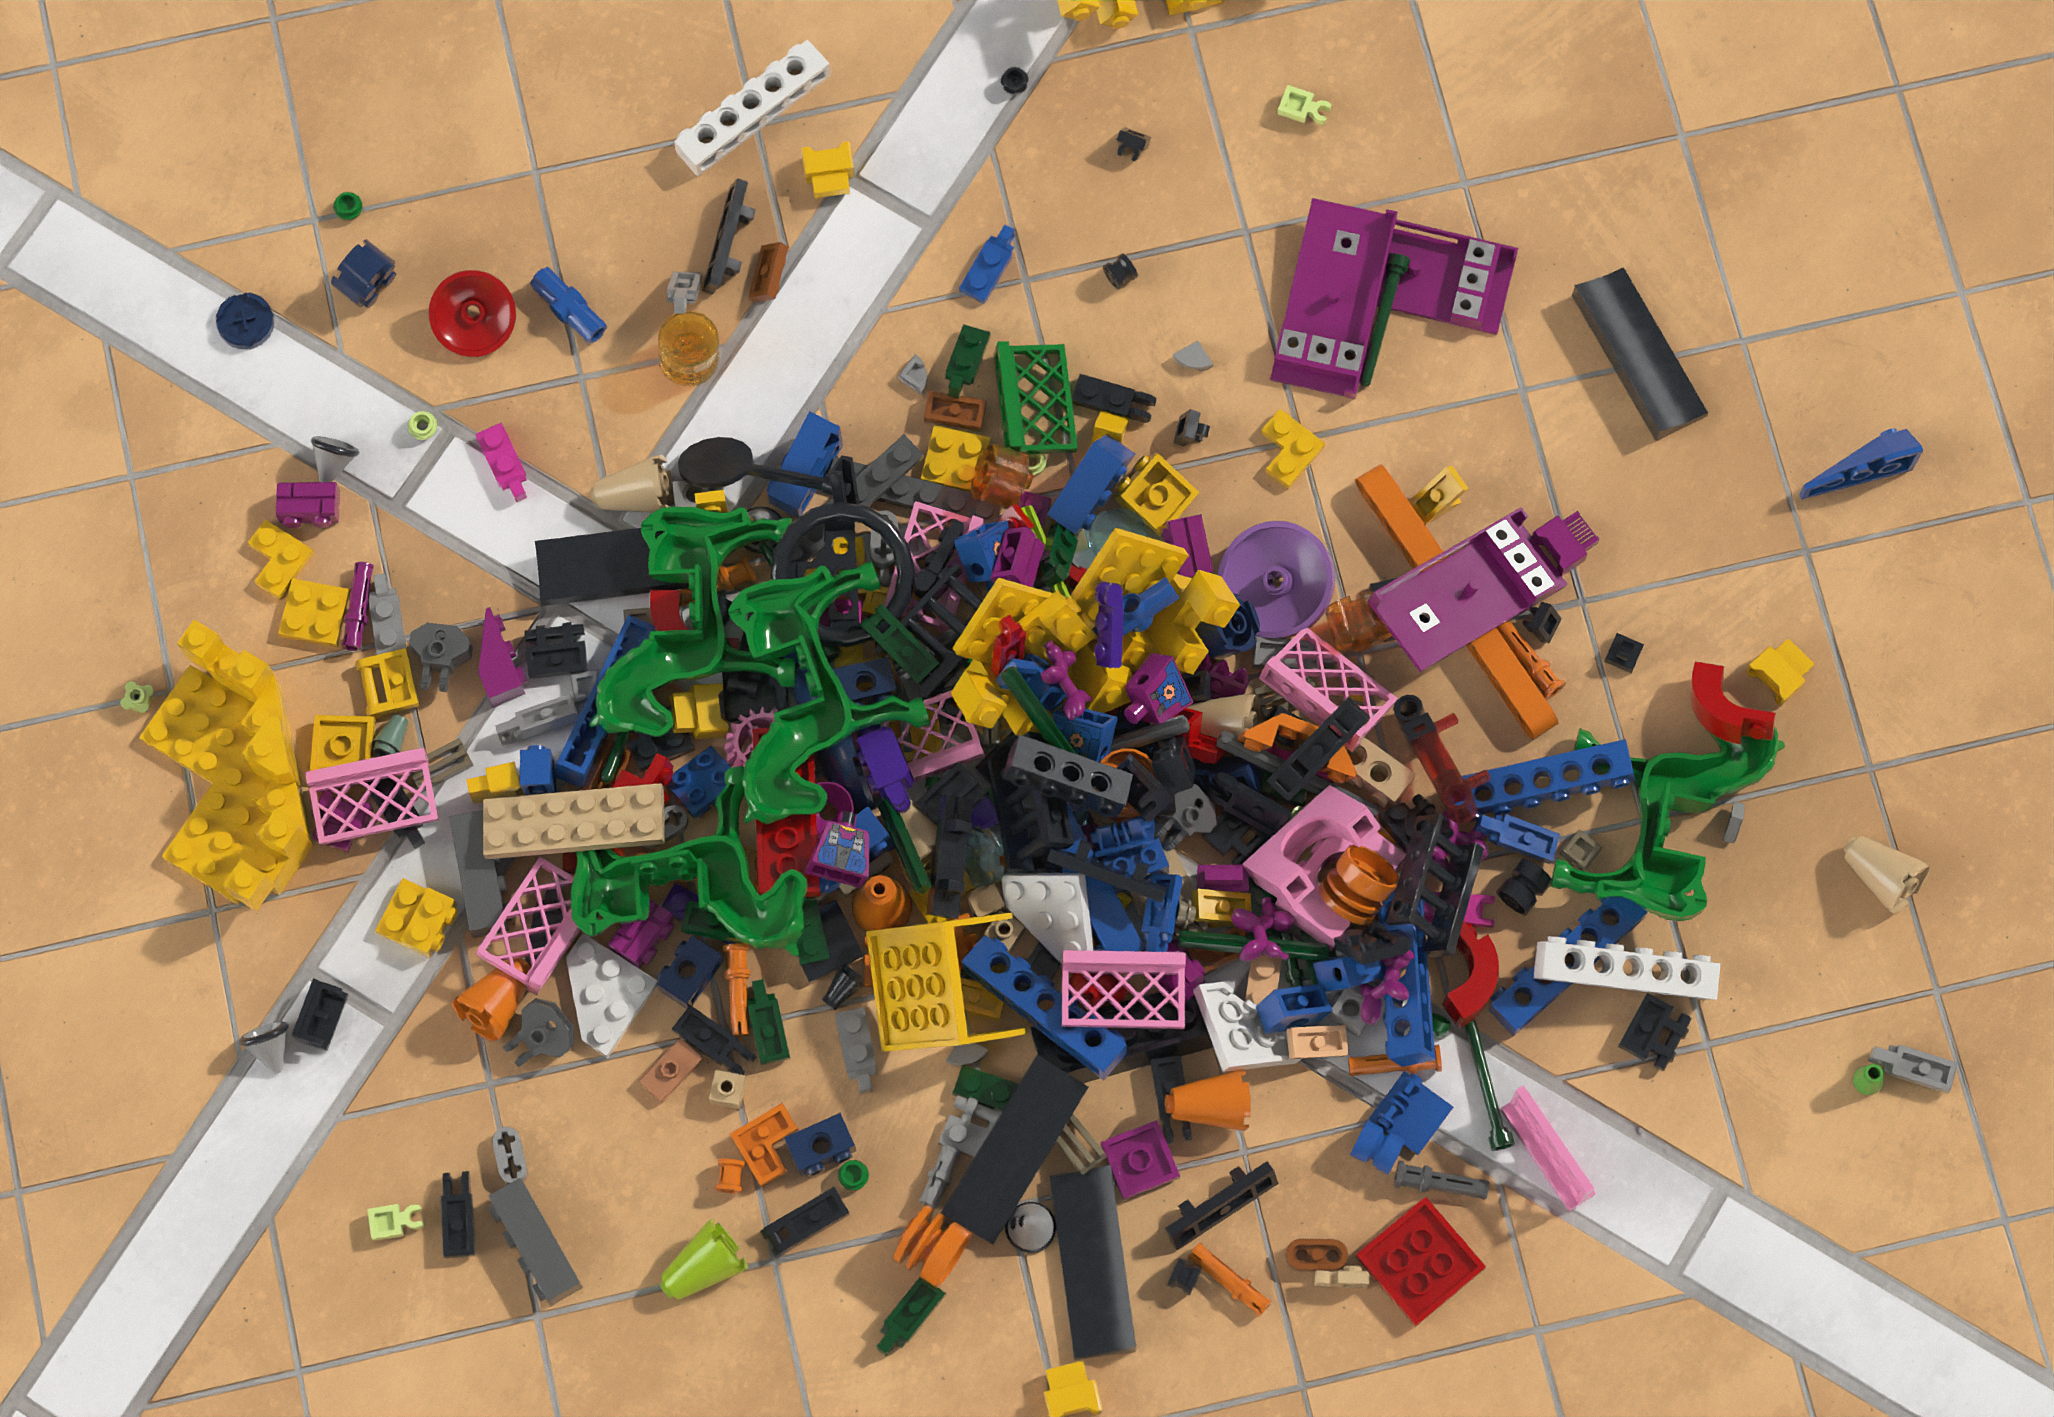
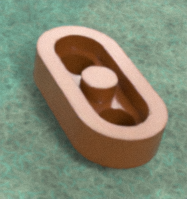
[1286,1238,1348,1272]

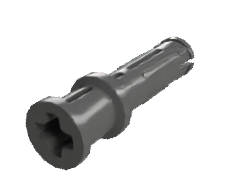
[1394,1160,1489,1200]

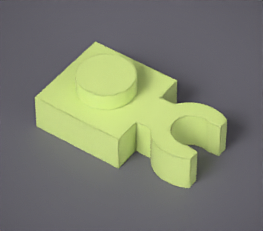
[1277,85,1331,125]
[367,1204,424,1241]

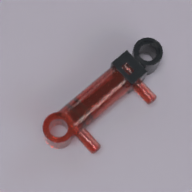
[1393,695,1491,823]

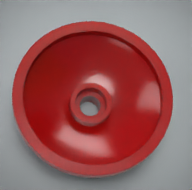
[428,270,516,357]

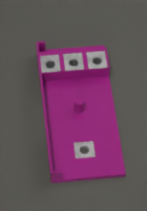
[1270,198,1398,399]
[1341,219,1519,335]
[1368,507,1568,672]

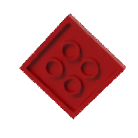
[1355,1196,1486,1327]

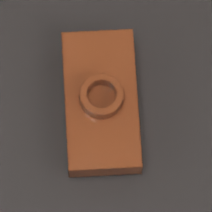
[639,1038,703,1104]

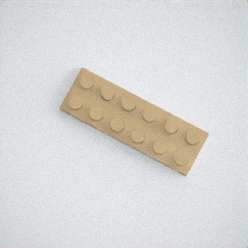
[483,783,665,859]

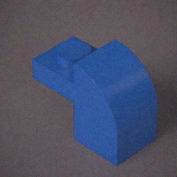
[996,653,1067,711]

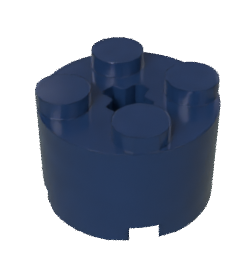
[331,239,397,308]
[1195,593,1260,660]

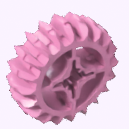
[724,706,778,768]

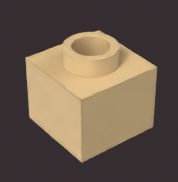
[968,884,1006,926]
[983,910,1025,954]
[709,1070,747,1110]

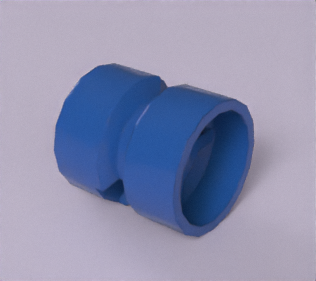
[1350,1120,1406,1175]

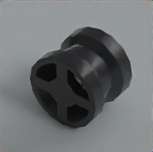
[1103,253,1138,290]
[1167,1258,1202,1296]

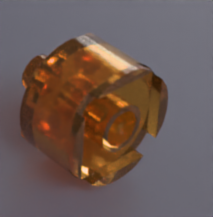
[971,444,1033,509]
[1325,592,1392,652]

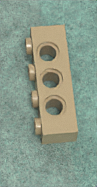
[1296,718,1416,808]

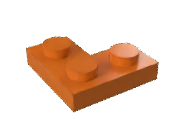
[730,1103,798,1187]

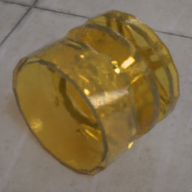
[658,310,719,386]

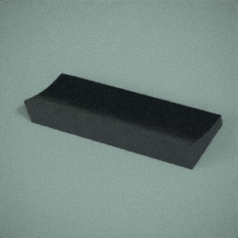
[1572,267,1708,441]
[535,528,718,606]
[1030,981,1214,1083]
[940,1055,1089,1245]
[1050,1164,1136,1360]

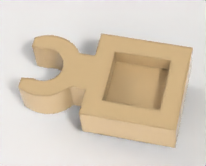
[1314,1266,1369,1289]

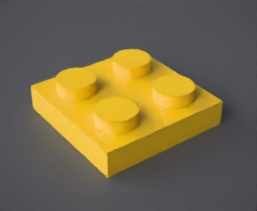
[921,425,991,494]
[278,578,351,648]
[310,715,376,771]

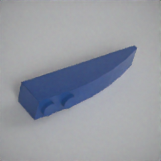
[555,615,655,788]
[1062,802,1145,952]

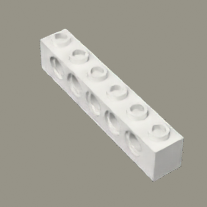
[674,40,831,177]
[1534,936,1721,1000]

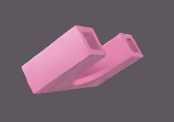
[1242,785,1381,908]
[1275,832,1406,952]

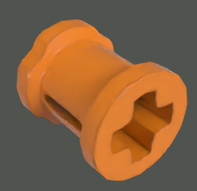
[715,1158,745,1194]

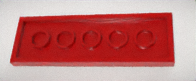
[752,728,821,897]

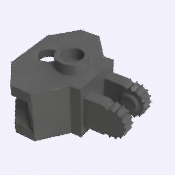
[409,622,473,692]
[1154,784,1217,852]
[502,998,574,1067]

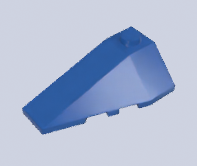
[1799,428,1923,500]

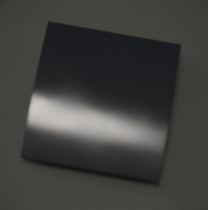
[722,657,789,722]
[797,899,864,982]

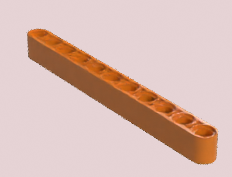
[1355,464,1559,740]

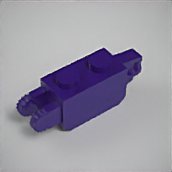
[856,724,915,814]

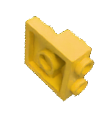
[1114,453,1200,537]
[1016,590,1097,663]
[375,878,458,958]

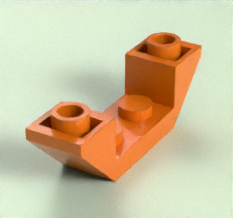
[1237,713,1357,783]

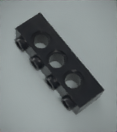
[1003,735,1133,818]

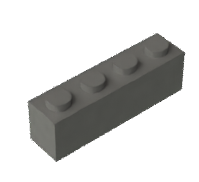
[449,810,512,938]
[488,1177,583,1306]

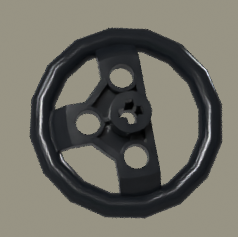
[770,502,915,648]

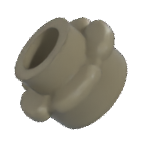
[1175,899,1196,929]

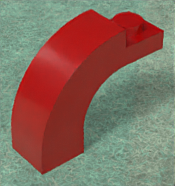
[650,590,740,649]
[1691,661,1776,745]
[1442,921,1499,1029]

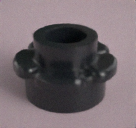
[1001,67,1029,94]

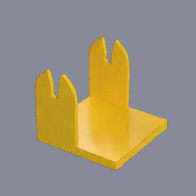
[866,912,1028,1052]

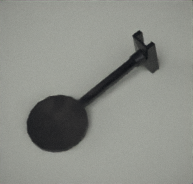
[677,437,860,505]

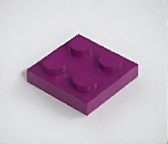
[1100,1120,1180,1200]

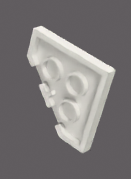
[1001,873,1093,963]
[566,933,658,1058]
[1193,982,1301,1072]

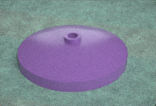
[1218,521,1335,639]

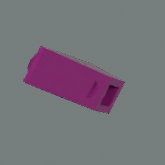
[478,607,527,707]

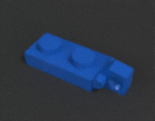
[959,225,1015,304]
[1474,814,1560,864]
[1141,874,1183,952]

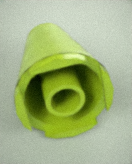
[660,1219,748,1300]

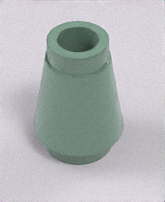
[372,714,409,757]

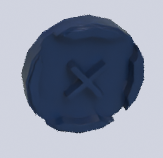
[216,292,274,349]

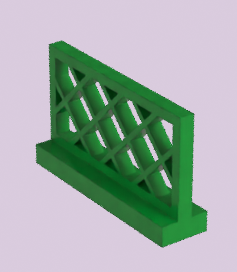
[993,341,1078,459]

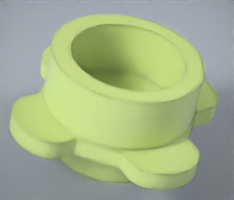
[120,681,154,713]

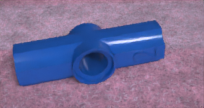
[530,267,607,344]
[1093,577,1179,636]

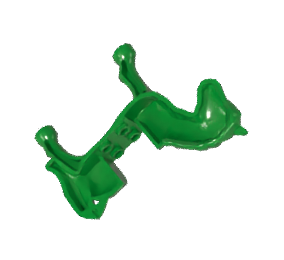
[589,507,796,737]
[728,562,931,824]
[1550,727,1785,921]
[571,766,808,957]

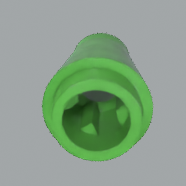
[1853,1064,1883,1095]

